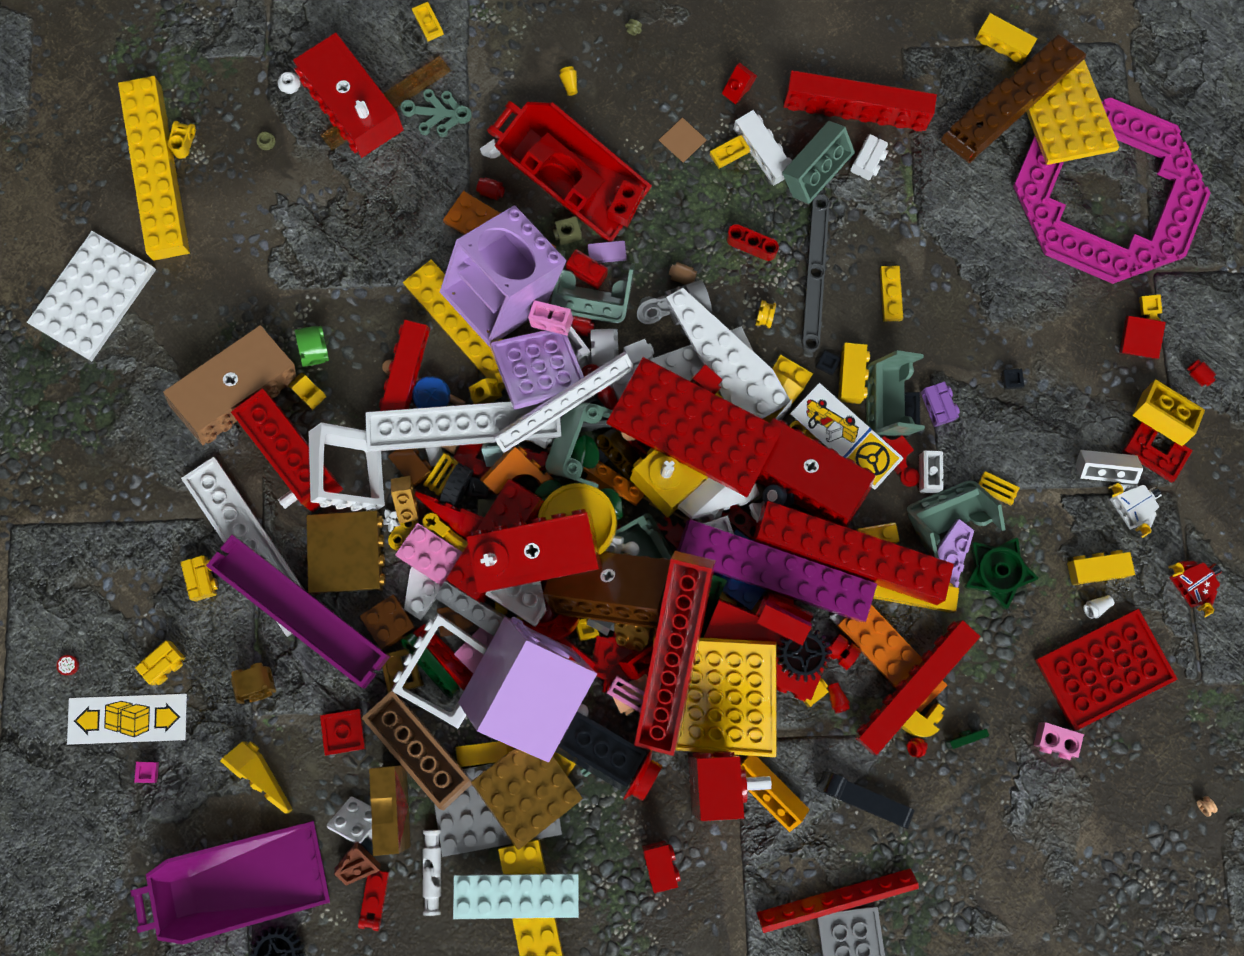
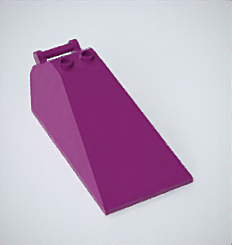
[130,821,330,945]

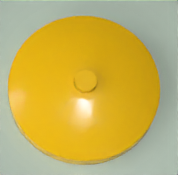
[538,483,617,555]

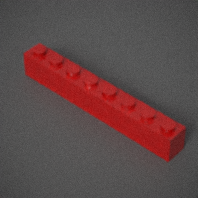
[855,620,981,755]

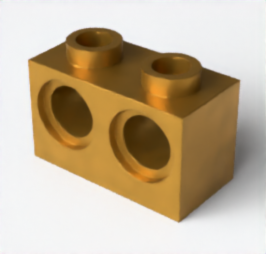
[391,476,418,524]

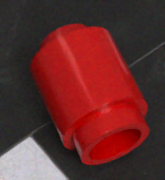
[476,177,505,200]
[571,316,595,337]
[1187,359,1216,387]

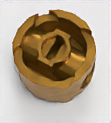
[614,623,657,651]
[231,663,276,704]

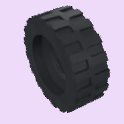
[440,463,474,507]

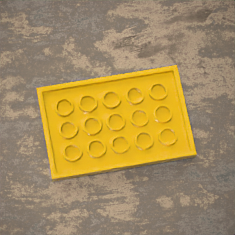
[1014,60,1120,165]

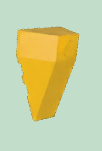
[220,741,293,814]

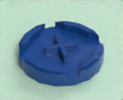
[412,376,450,408]

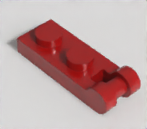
[358,870,390,931]

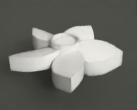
[383,510,400,532]

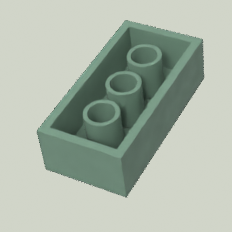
[782,121,855,204]

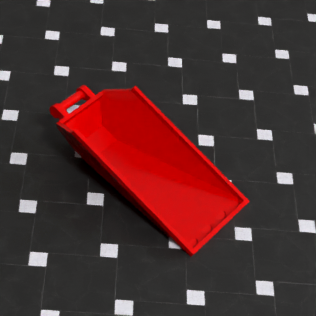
[487,101,652,242]

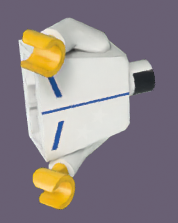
[1108,483,1161,538]

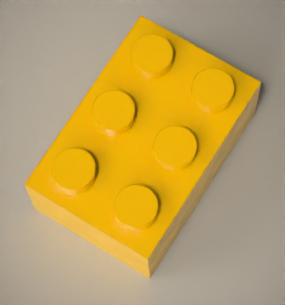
[1132,379,1205,446]

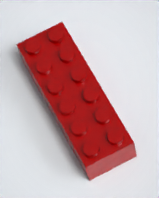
[446,479,544,602]

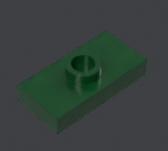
[945,729,989,749]

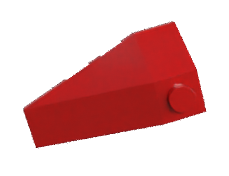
[414,491,484,541]

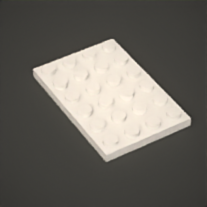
[27,231,156,362]

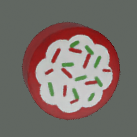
[57,655,79,675]

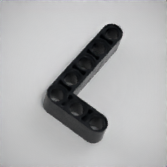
[817,771,915,829]

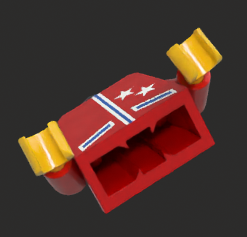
[1168,561,1222,617]

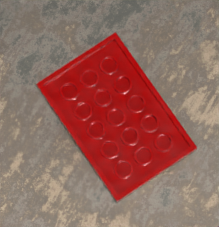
[1035,609,1178,731]

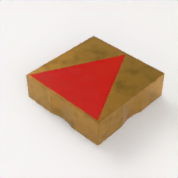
[369,765,411,856]

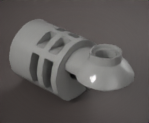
[637,280,712,325]

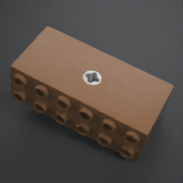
[163,325,296,446]

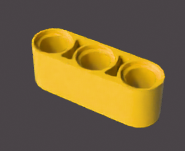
[456,741,514,767]

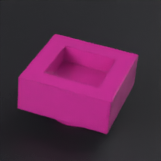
[134,762,159,783]

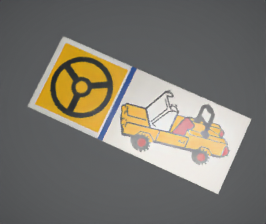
[791,383,904,490]

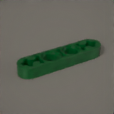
[402,633,460,698]

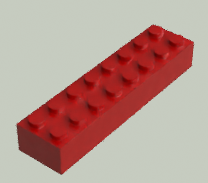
[783,70,937,131]

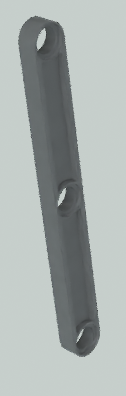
[802,194,829,353]

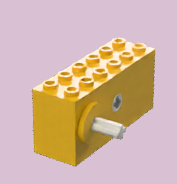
[630,393,722,518]

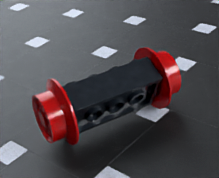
[555,712,663,801]

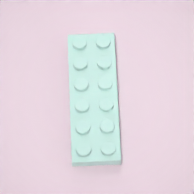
[453,873,579,919]

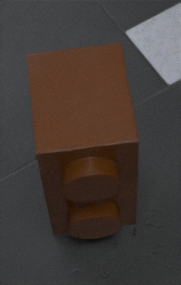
[388,448,432,489]

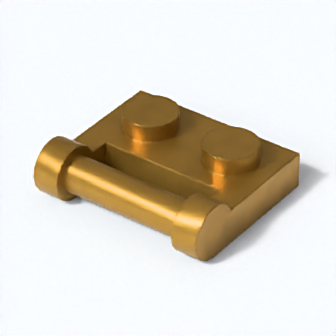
[382,649,424,693]

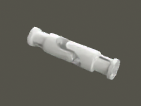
[423,830,441,916]

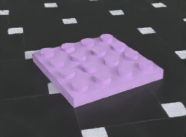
[490,330,584,409]

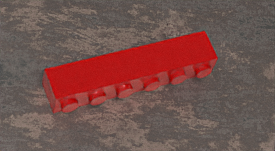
[379,320,431,411]

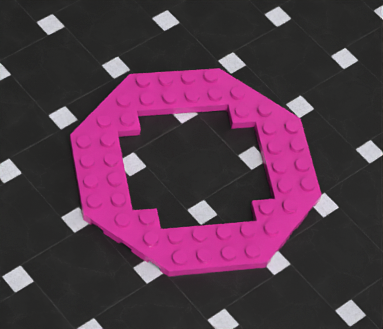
[1013,97,1211,284]

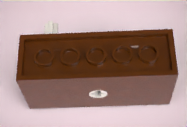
[543,551,670,629]

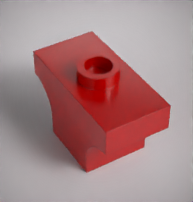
[722,63,757,104]
[882,435,914,474]

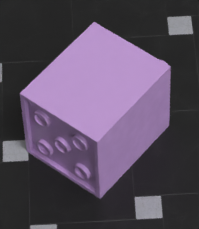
[440,205,566,347]
[458,617,597,762]

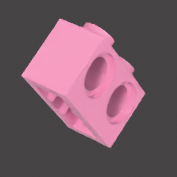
[528,300,573,336]
[1033,722,1084,760]

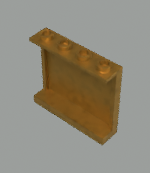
[307,511,386,595]

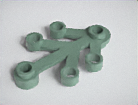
[400,89,472,137]

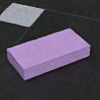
[588,241,626,263]

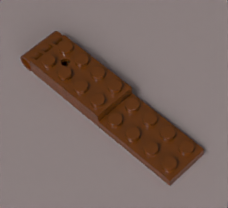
[941,34,1086,163]

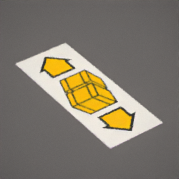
[67,694,187,745]

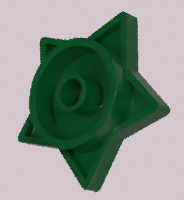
[964,537,1038,610]

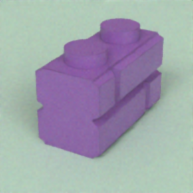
[920,382,959,427]

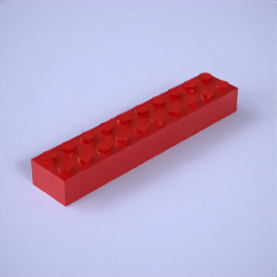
[752,501,954,605]
[634,551,716,756]

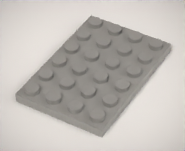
[434,763,562,857]

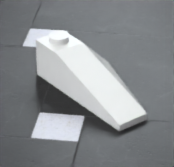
[678,478,759,519]

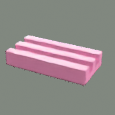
[607,676,645,713]

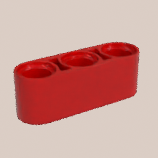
[726,224,779,261]

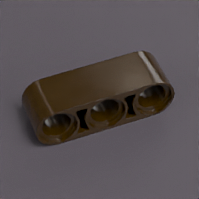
[596,428,643,479]

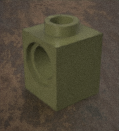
[553,216,582,246]

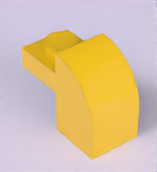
[288,372,326,410]
[901,704,945,737]

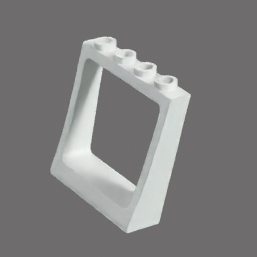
[309,423,385,511]
[392,613,488,728]

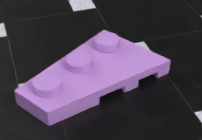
[931,519,974,588]

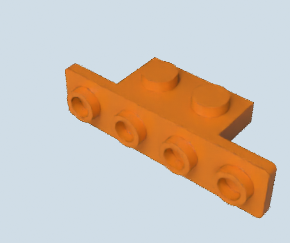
[583,461,645,506]

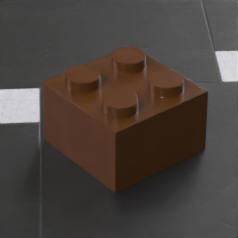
[360,594,417,651]

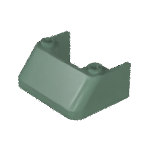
[551,250,635,323]
[866,350,925,437]
[545,403,613,489]
[907,481,1006,558]

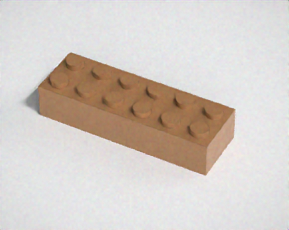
[362,691,472,810]

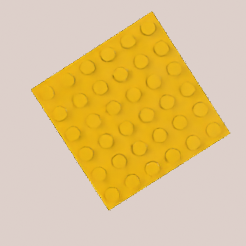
[653,636,777,757]

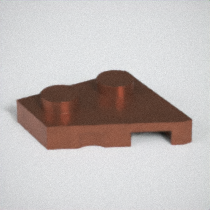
[334,842,381,885]

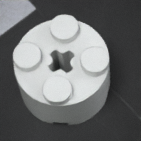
[591,329,618,367]

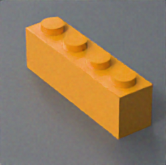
[740,755,810,832]

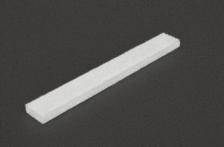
[493,352,635,453]

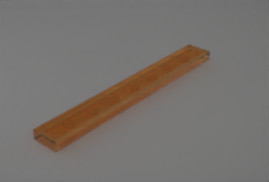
[321,56,450,151]

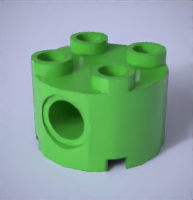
[295,326,329,367]

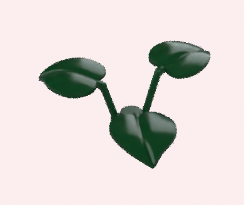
[535,435,623,520]

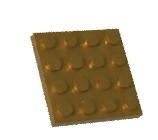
[470,748,583,850]

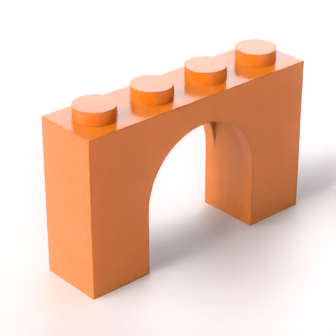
[480,446,554,495]

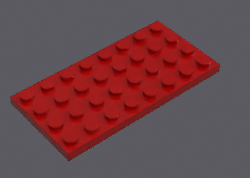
[606,357,782,497]

